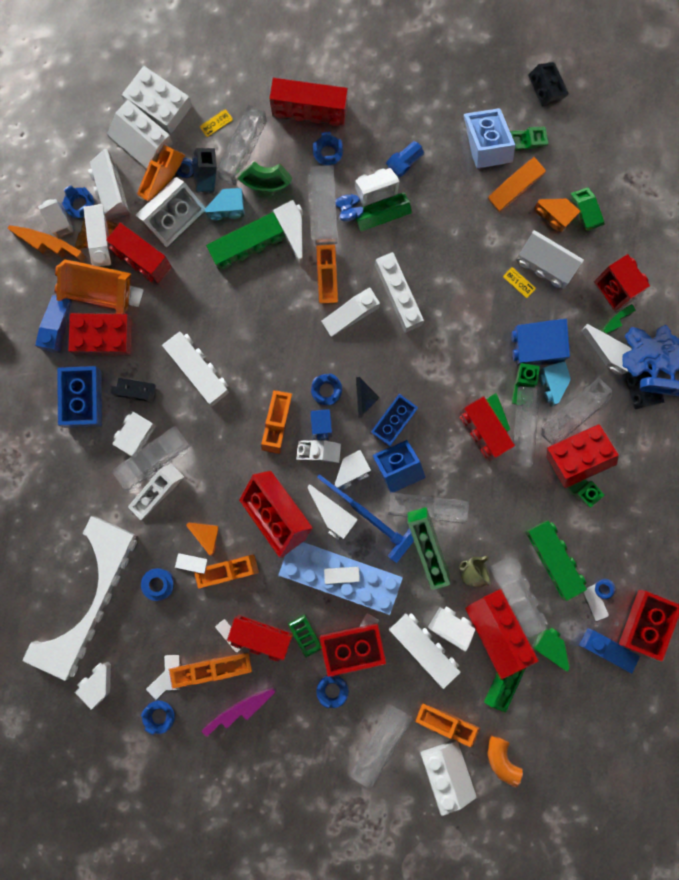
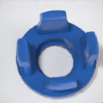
[313,132,343,166]
[61,185,94,218]
[311,373,342,405]
[141,568,174,601]
[316,675,349,708]
[141,700,175,735]

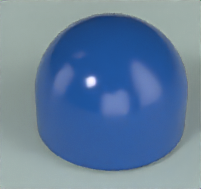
[177,158,193,178]
[595,579,616,599]

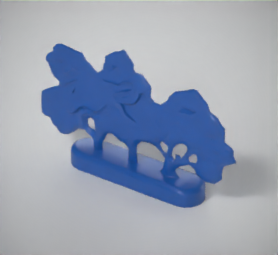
[622,325,679,396]

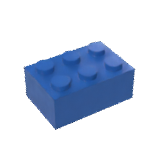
[57,366,102,428]

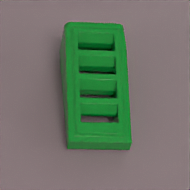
[486,393,510,432]
[287,614,322,658]

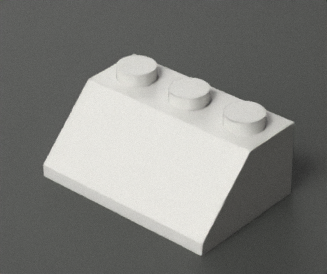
[107,100,173,169]
[89,149,130,221]
[135,177,205,247]
[516,230,584,289]
[420,740,477,816]

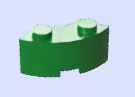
[237,161,292,192]

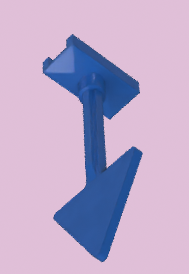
[317,474,414,563]

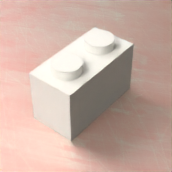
[113,412,156,458]

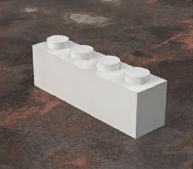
[375,252,424,333]
[162,331,229,407]
[388,613,461,689]

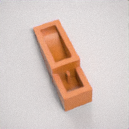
[137,145,185,202]
[488,157,546,212]
[316,244,338,303]
[261,390,292,454]
[194,554,259,589]
[415,703,481,747]

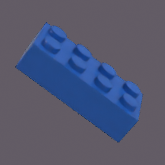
[371,394,418,447]

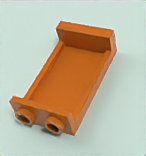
[54,259,131,314]

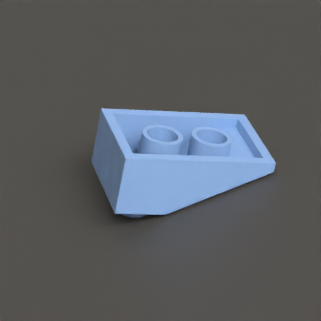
[464,108,515,168]

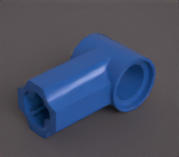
[386,141,425,178]

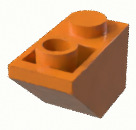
[534,199,580,233]

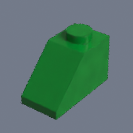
[531,628,570,672]

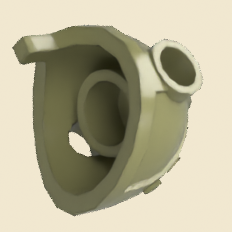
[459,556,491,587]

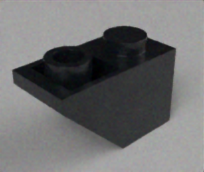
[192,148,217,192]

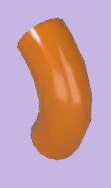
[488,735,523,788]

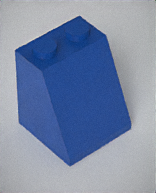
[511,319,570,366]

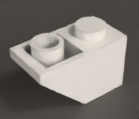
[38,199,74,238]
[296,440,341,463]
[335,450,371,490]
[75,662,111,709]

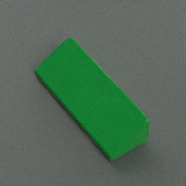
[355,192,412,232]
[484,668,526,713]

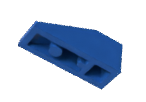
[35,295,72,353]
[579,628,641,674]

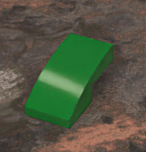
[510,127,548,151]
[601,304,636,335]

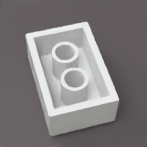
[122,66,192,135]

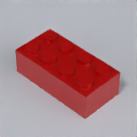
[269,78,348,126]

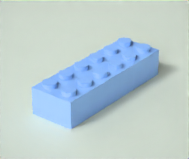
[279,542,403,615]

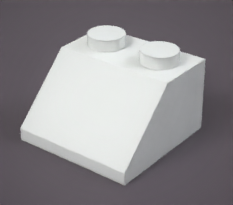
[355,168,399,207]
[428,606,475,651]

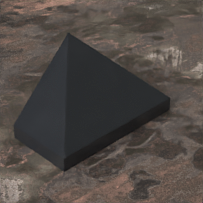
[356,377,380,418]

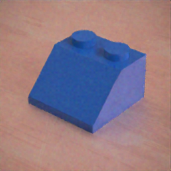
[373,440,426,494]

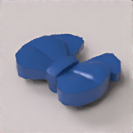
[335,194,363,222]

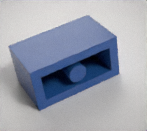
[310,409,332,441]

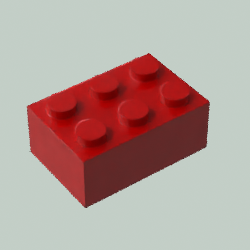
[106,222,172,284]
[594,254,650,312]
[68,313,132,356]
[459,396,515,461]
[546,424,619,488]
[619,590,679,662]
[227,615,293,662]
[320,623,386,677]

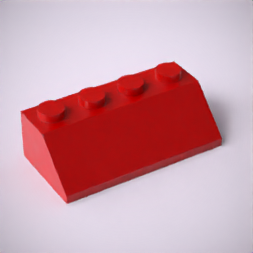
[239,471,313,558]
[465,589,538,680]

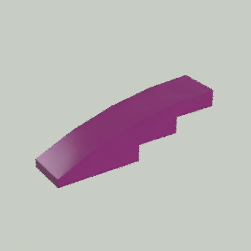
[201,687,277,737]

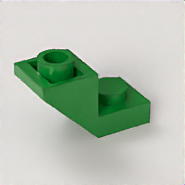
[571,187,605,231]
[511,363,540,407]
[567,479,605,508]

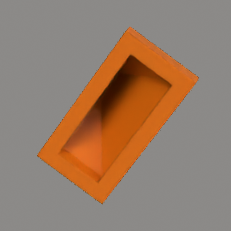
[186,523,218,556]

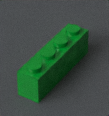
[206,212,285,270]
[408,507,450,590]
[525,520,587,601]

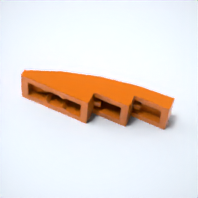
[7,225,86,263]
[168,653,252,689]

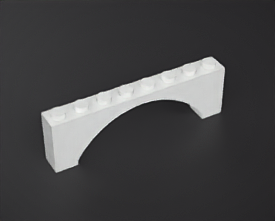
[22,516,137,680]

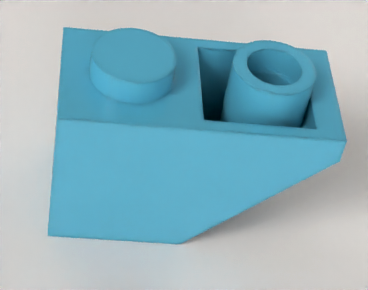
[205,188,245,220]
[539,361,571,407]

